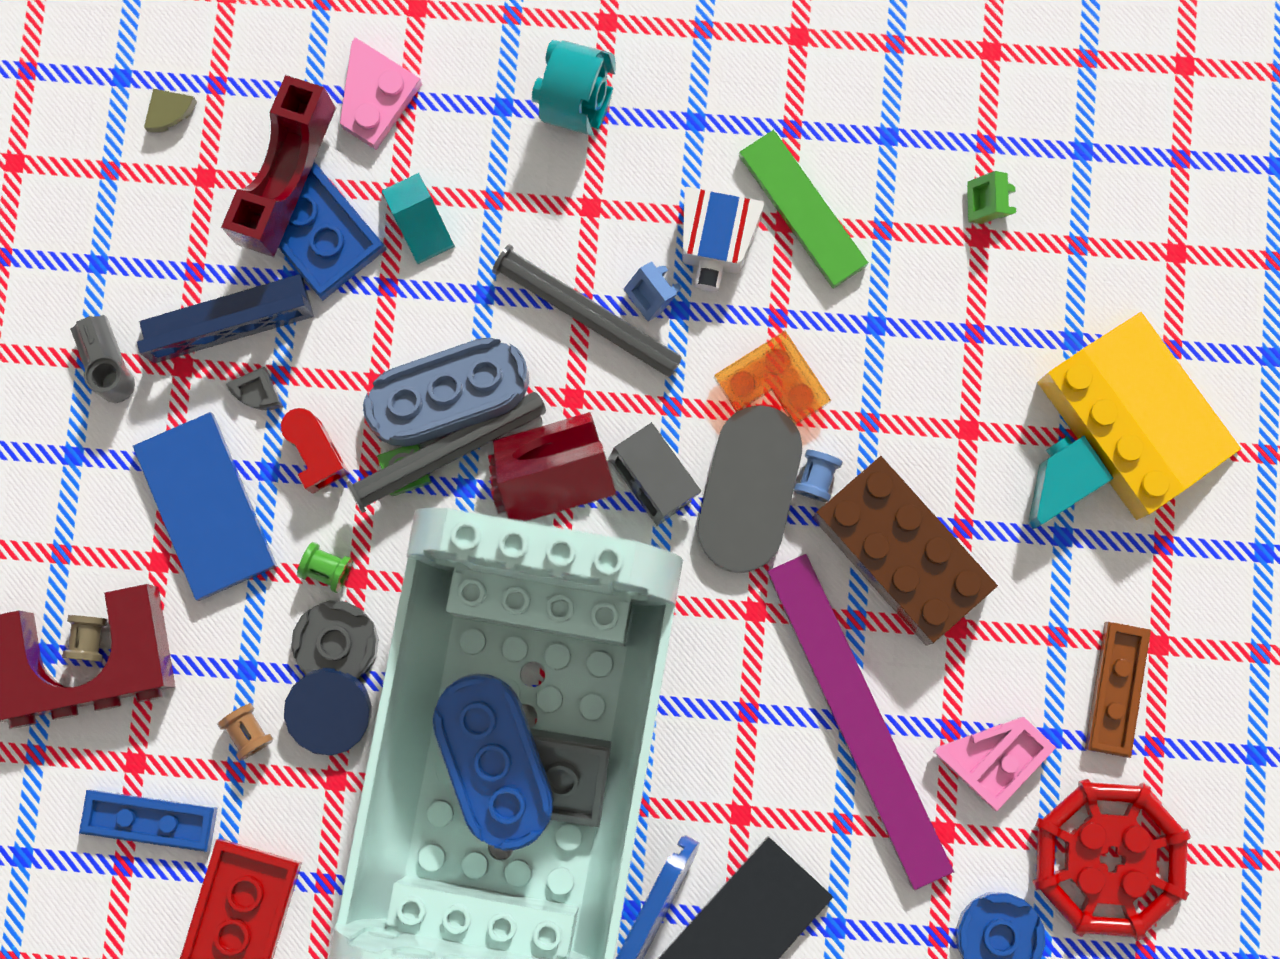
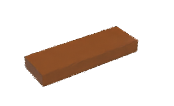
[1085,622,1151,758]

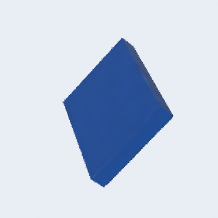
[278,162,387,301]

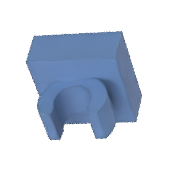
[624,261,681,321]

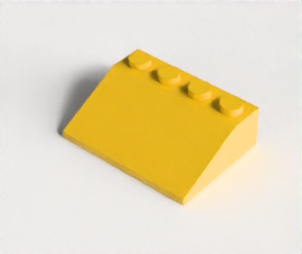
[1037,312,1241,520]

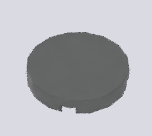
[291,600,379,679]

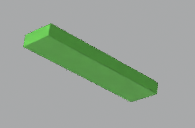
[739,129,868,289]

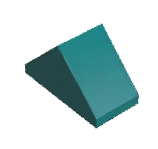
[381,173,455,264]

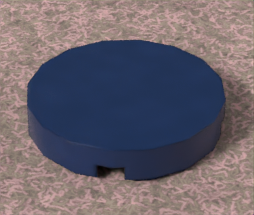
[284,668,372,756]

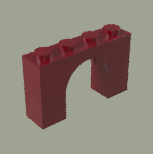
[488,412,617,522]
[0,584,176,729]

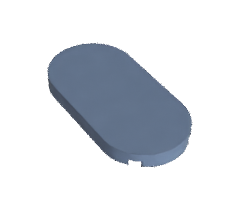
[363,338,529,446]

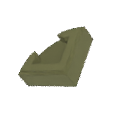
[144,89,197,133]

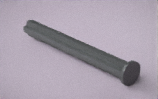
[492,244,682,377]
[346,392,546,513]

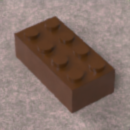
[812,456,998,646]

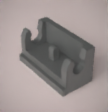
[608,422,701,526]

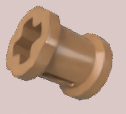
[217,703,274,761]

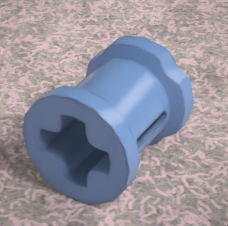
[794,449,843,502]

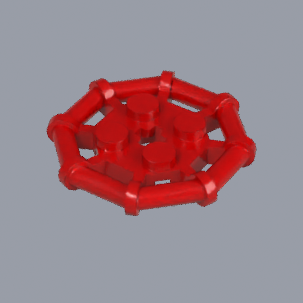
[1033,779,1191,941]

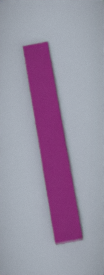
[767,554,954,890]

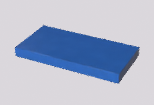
[133,412,277,601]

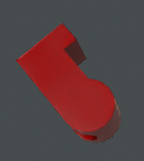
[280,408,350,494]

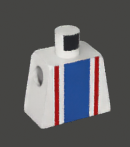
[682,187,764,292]

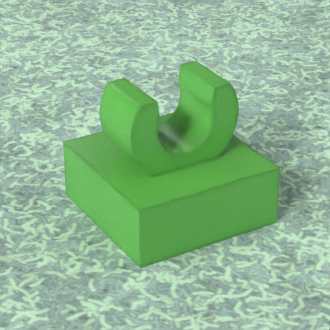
[967,171,1016,224]

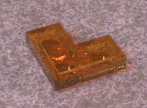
[714,331,832,425]

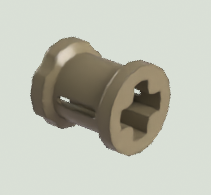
[62,615,108,662]

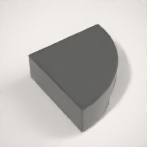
[226,367,283,410]

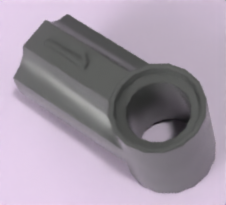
[70,315,135,403]

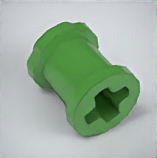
[297,542,353,594]

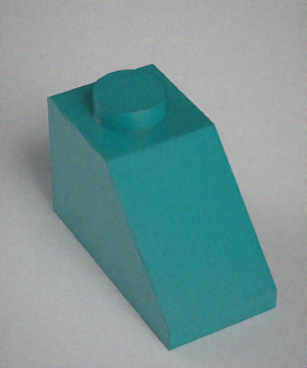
[1028,436,1114,529]

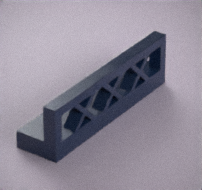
[136,274,314,364]

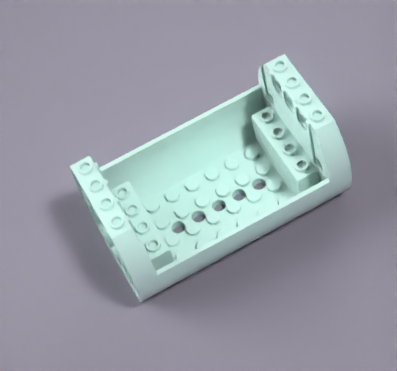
[328,508,683,959]

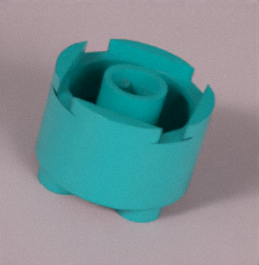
[532,40,616,135]

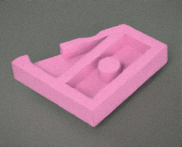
[340,37,422,150]
[933,717,1056,811]

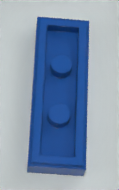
[79,789,218,852]

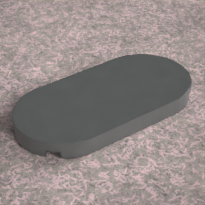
[698,405,802,573]

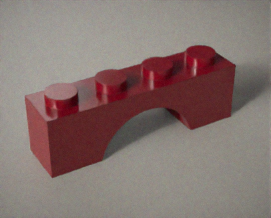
[221,75,336,257]

